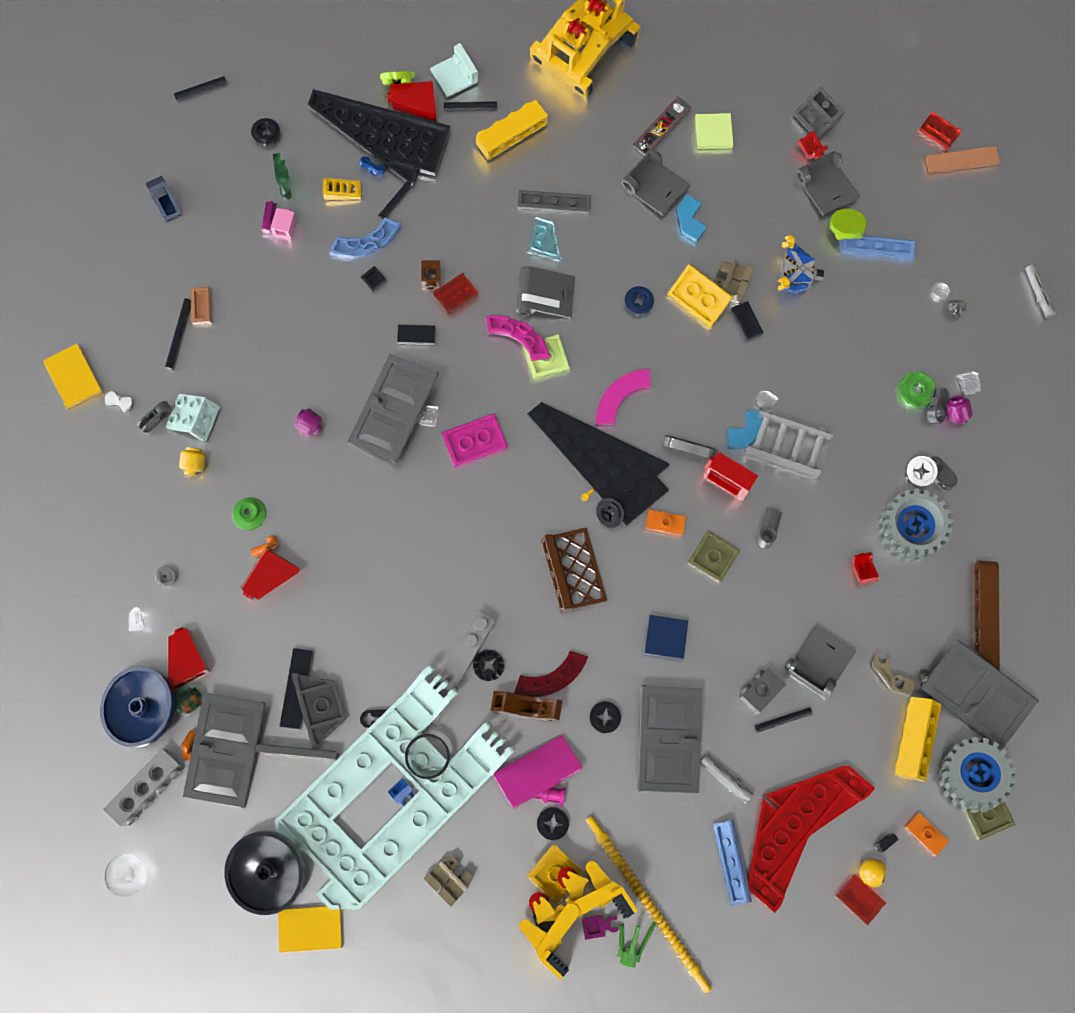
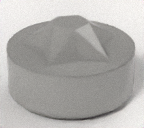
[155,566,176,586]

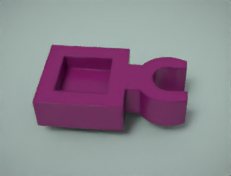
[582,915,619,940]

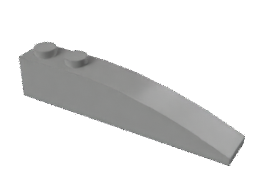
[431,611,495,726]

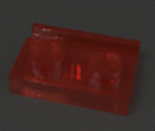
[917,111,962,153]
[433,273,479,315]
[835,874,887,926]

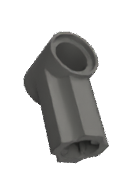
[756,508,782,548]

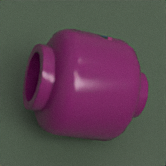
[946,395,973,425]
[294,408,323,436]

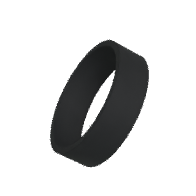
[405,734,450,779]

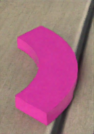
[486,315,549,361]
[596,369,650,426]

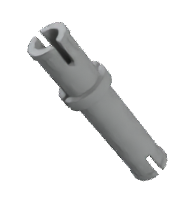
[1024,264,1057,318]
[700,754,754,803]

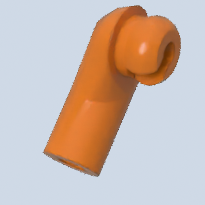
[251,535,279,558]
[181,730,196,761]

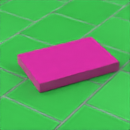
[441,413,508,468]

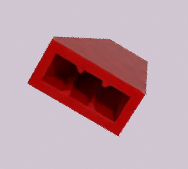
[387,81,437,122]
[241,547,300,600]
[168,627,210,690]

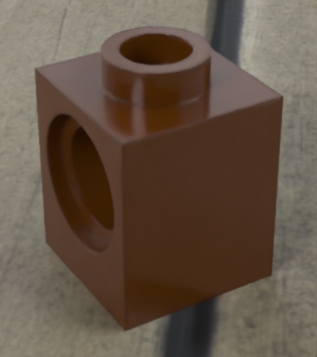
[421,260,441,290]

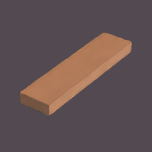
[925,146,1000,174]

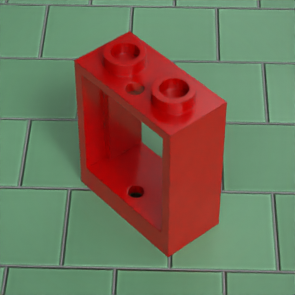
[704,452,758,501]

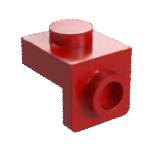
[797,131,828,160]
[852,552,879,585]

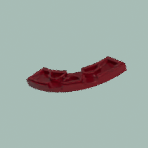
[514,651,588,697]

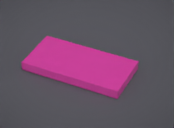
[493,735,583,809]

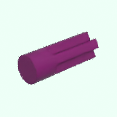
[261,201,277,234]

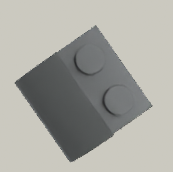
[793,86,845,139]

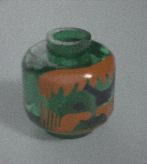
[174,686,202,715]

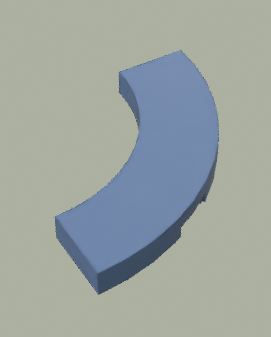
[329,217,402,258]

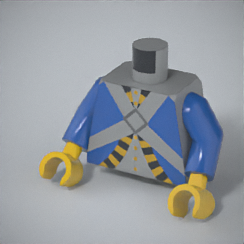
[777,235,824,295]

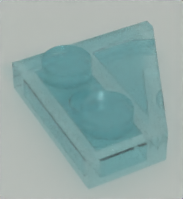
[526,217,561,263]

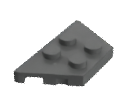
[292,673,346,749]

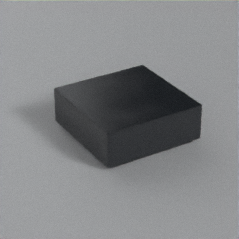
[360,266,387,292]
[874,833,899,852]

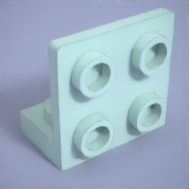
[430,43,478,97]
[166,394,220,441]

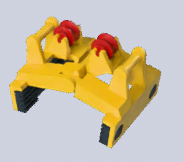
[530,0,641,99]
[519,861,638,980]

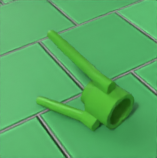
[617,922,656,968]

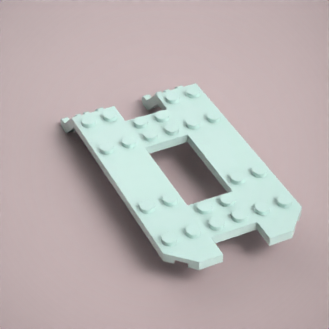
[275,664,516,910]

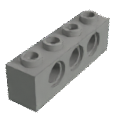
[103,748,183,827]

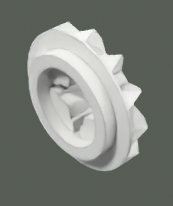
[907,456,938,486]

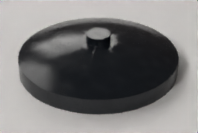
[224,831,306,915]

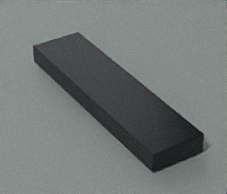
[279,648,313,730]

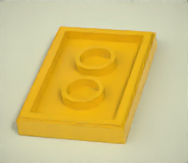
[667,264,734,327]
[43,344,103,410]
[278,906,342,953]

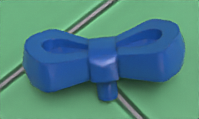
[359,156,385,175]

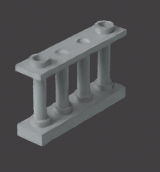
[744,409,833,480]

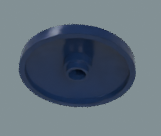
[100,666,176,748]

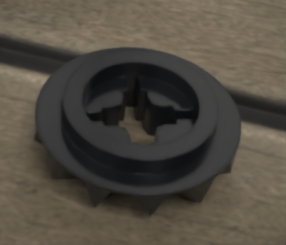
[251,118,280,146]
[596,497,626,528]
[473,650,504,681]
[589,701,621,733]
[537,807,569,840]

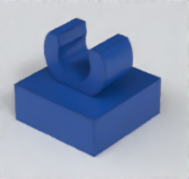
[388,778,414,806]

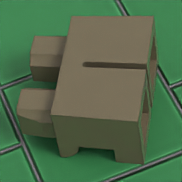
[714,260,754,304]
[423,855,473,907]

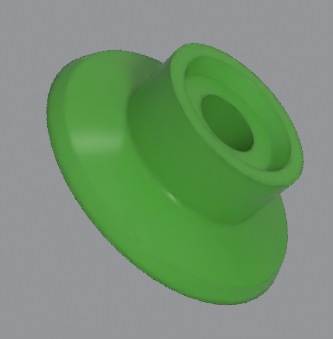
[232,497,267,531]

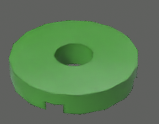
[898,372,936,409]

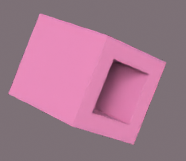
[271,208,297,239]

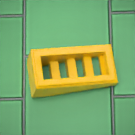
[323,178,361,200]

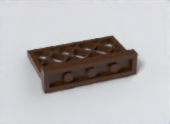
[541,528,607,613]

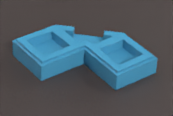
[676,194,707,243]
[727,411,763,448]

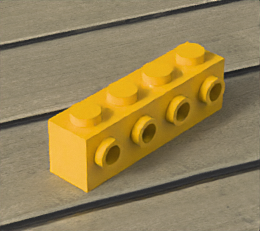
[476,100,548,161]
[895,697,942,782]

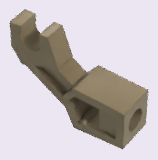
[871,653,915,697]

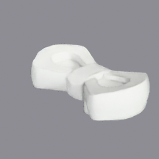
[105,391,133,412]

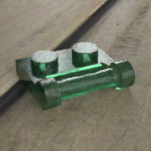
[273,153,292,200]

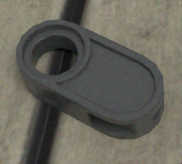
[927,388,950,424]
[137,401,173,433]
[924,456,958,490]

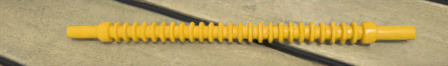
[586,815,712,993]

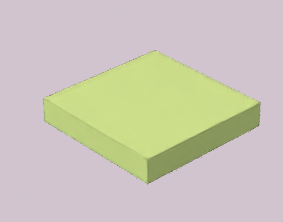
[695,113,733,150]
[523,334,570,380]

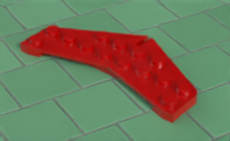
[747,766,875,913]

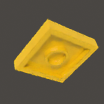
[526,844,584,904]

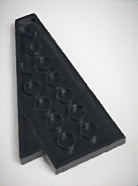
[308,89,450,186]
[527,402,670,527]

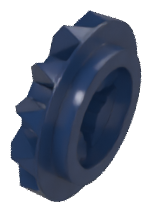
[624,286,654,315]

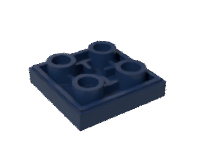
[644,615,688,660]

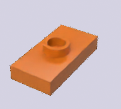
[645,509,686,536]
[904,813,949,856]

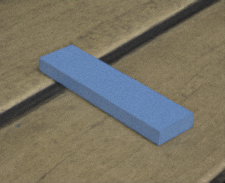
[841,236,915,260]
[713,820,752,906]

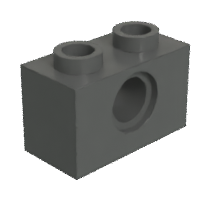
[740,668,786,715]

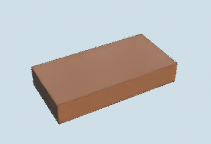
[191,287,211,325]

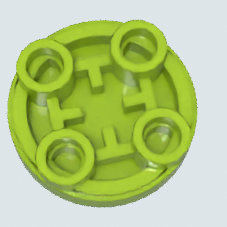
[379,71,415,85]
[830,209,867,240]

